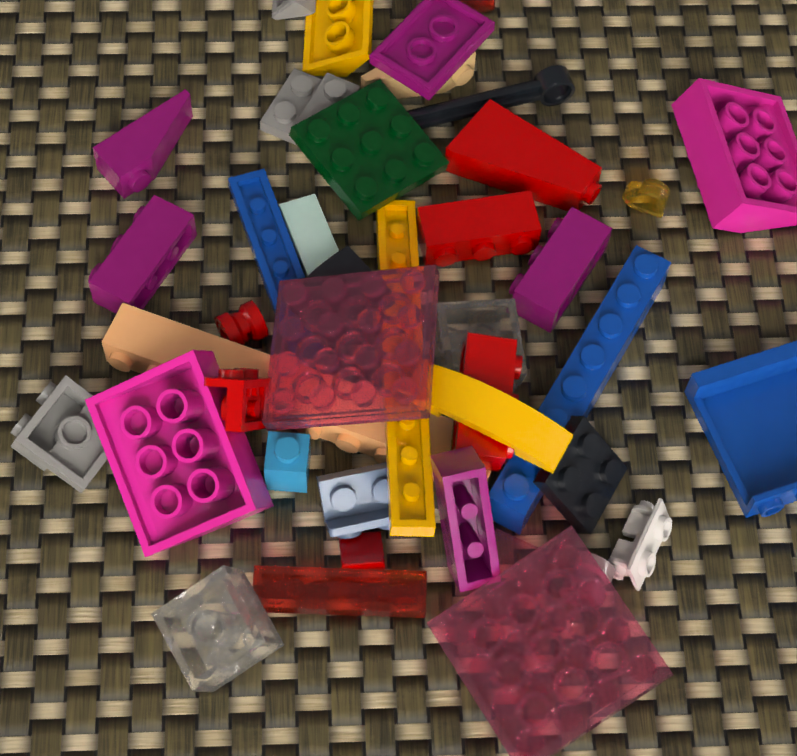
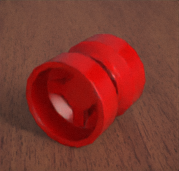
[214,300,269,345]

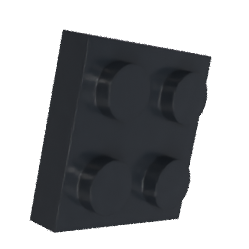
[533,416,628,535]

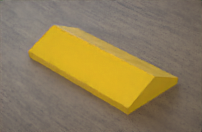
[302,0,374,77]

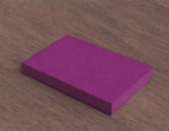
[369,0,495,100]

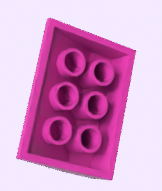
[671,78,797,233]
[85,350,274,557]

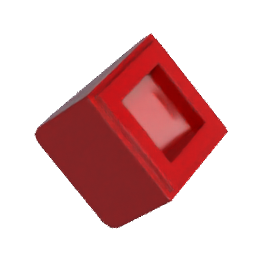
[339,532,385,577]

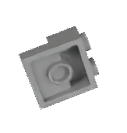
[260,68,360,146]
[10,375,107,493]

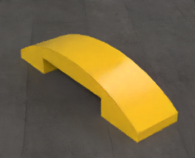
[402,361,573,474]

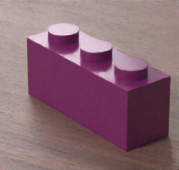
[88,195,197,314]
[509,207,612,333]
[430,446,502,592]

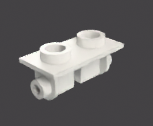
[608,498,672,591]

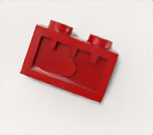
[204,368,273,432]

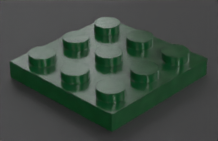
[289,79,449,221]

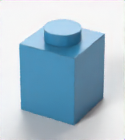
[264,431,311,493]

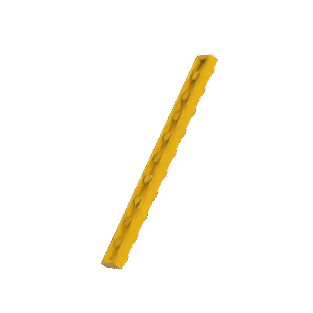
[375,200,436,537]

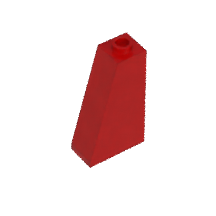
[445,99,602,211]

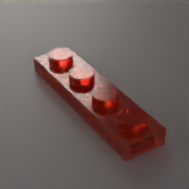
[251,565,427,618]

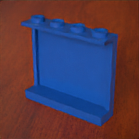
[684,341,797,518]

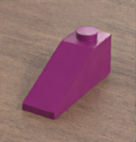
[92,89,193,199]

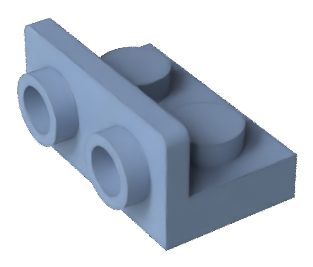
[316,462,389,539]

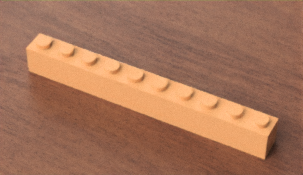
[102,303,494,487]

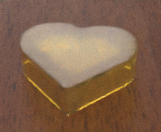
[622,179,670,218]

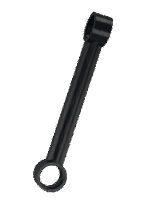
[407,65,575,129]

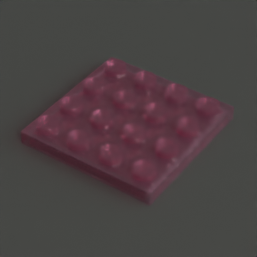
[262,265,440,431]
[427,525,673,756]

